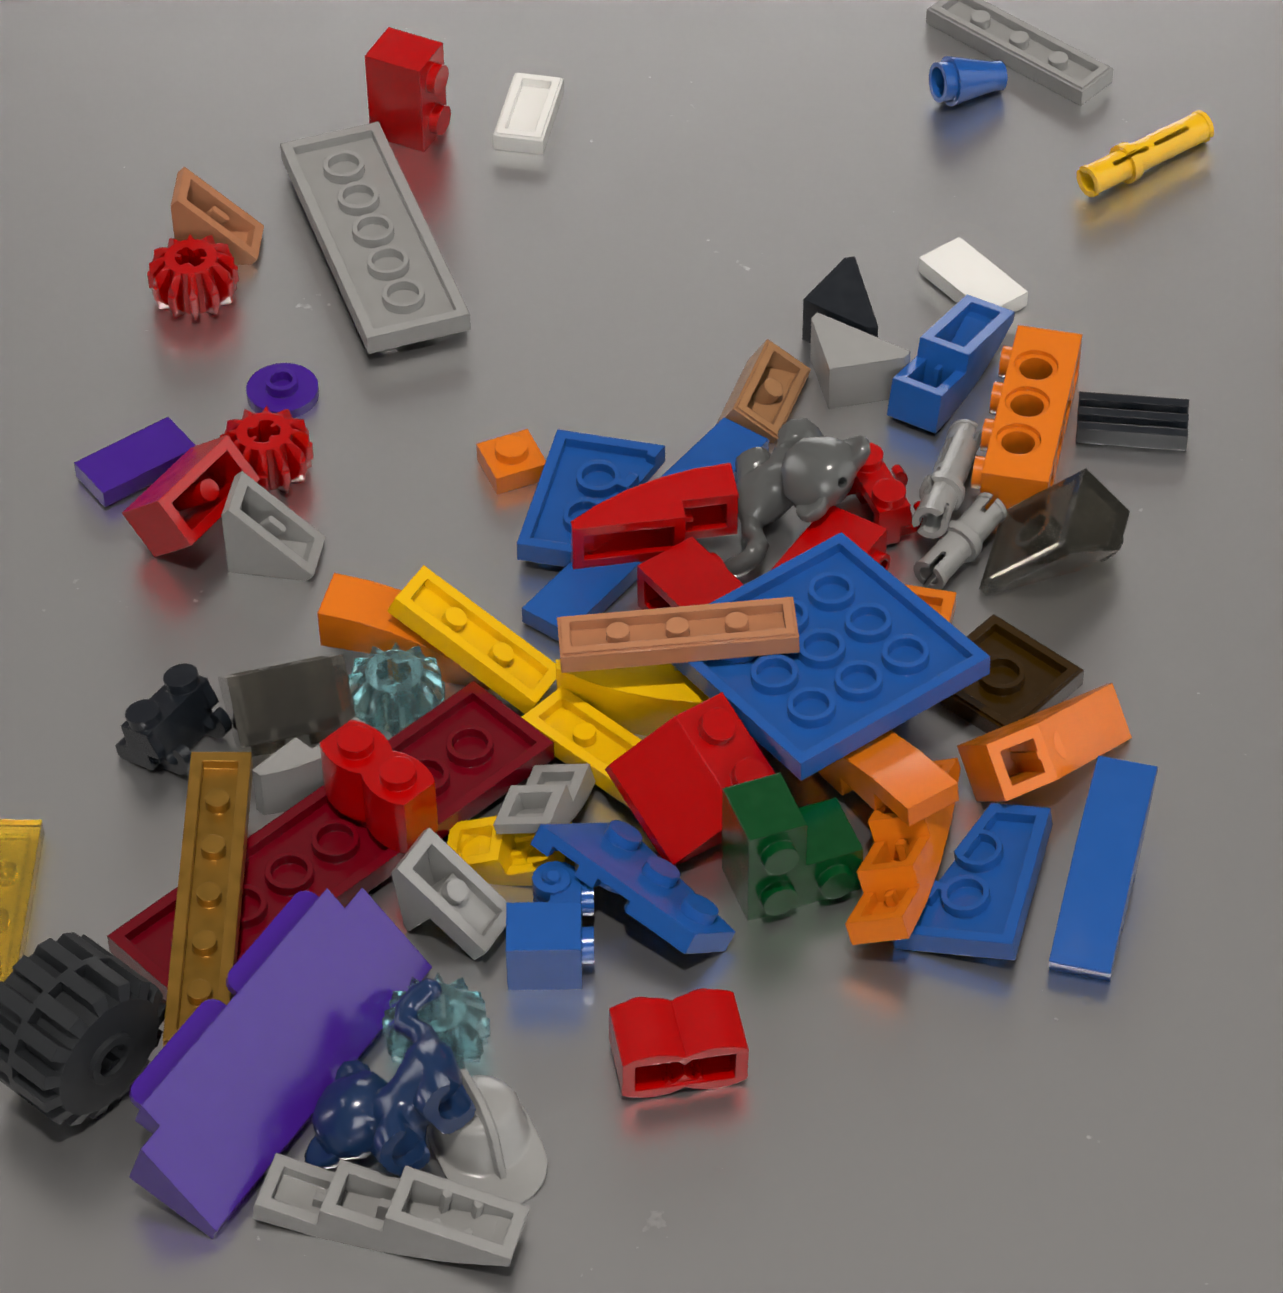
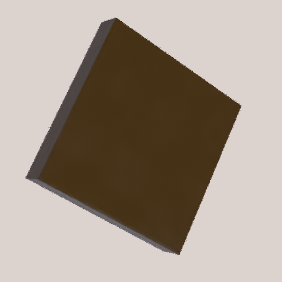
[939,614,1084,733]

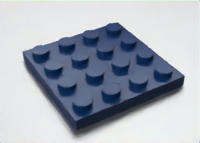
[672,532,990,781]

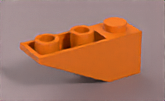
[957,683,1132,802]

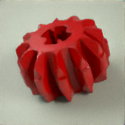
[147,233,239,320]
[220,405,314,494]

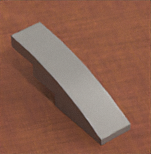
[252,1153,530,1267]

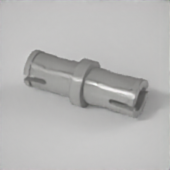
[914,492,1007,590]

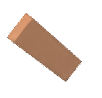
[557,597,800,673]

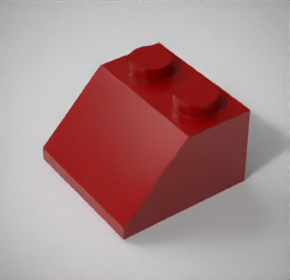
[605,692,776,866]

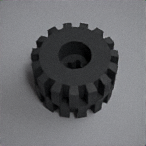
[0,932,166,1126]

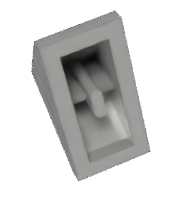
[810,312,911,409]
[221,471,326,581]

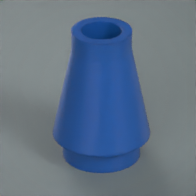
[929,56,1008,106]

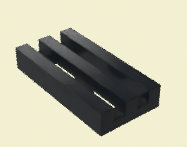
[1076,391,1189,451]

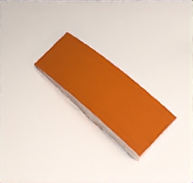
[317,573,490,690]

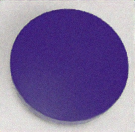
[246,363,319,418]

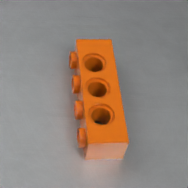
[971,325,1083,523]

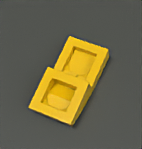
[447,816,575,886]

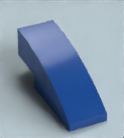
[887,294,1015,433]

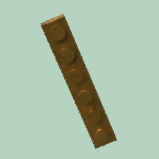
[162,752,253,1047]

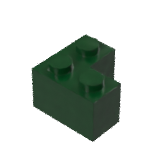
[722,773,864,921]

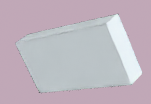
[493,73,564,155]
[918,237,1028,312]

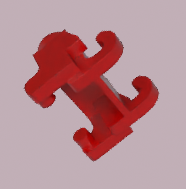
[844,442,923,545]

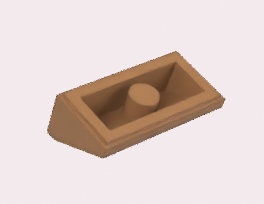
[716,339,811,444]

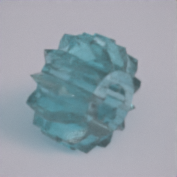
[345,642,446,737]
[382,972,491,1069]

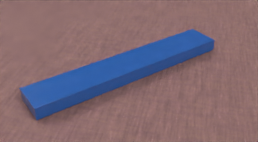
[522,417,769,641]

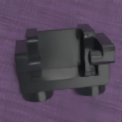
[115,663,232,775]

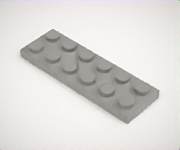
[280,121,471,354]

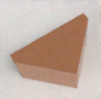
[171,167,264,265]

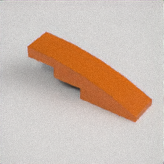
[818,730,959,826]
[845,758,961,945]

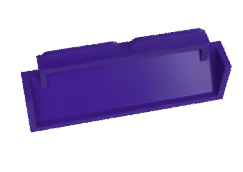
[129,887,432,1239]

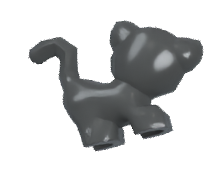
[724,418,871,578]

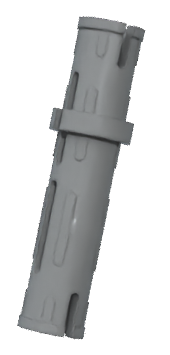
[912,419,982,539]

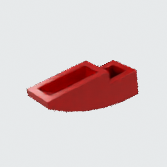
[571,463,739,569]

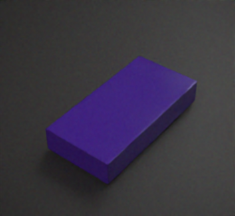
[74,417,196,507]

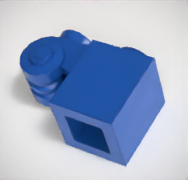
[506,861,595,990]

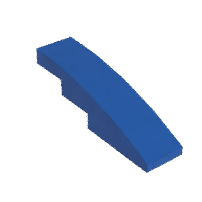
[1049,755,1158,982]

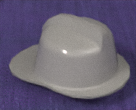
[426,1068,548,1204]

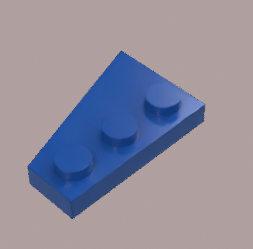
[517,429,665,567]
[893,803,1053,961]
[530,820,736,954]

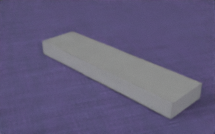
[926,0,1113,106]

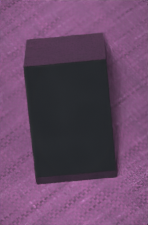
[802,256,878,343]

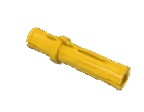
[1076,110,1214,197]

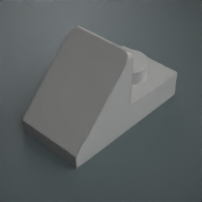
[391,827,508,960]

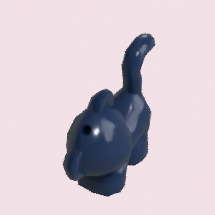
[304,978,476,1177]

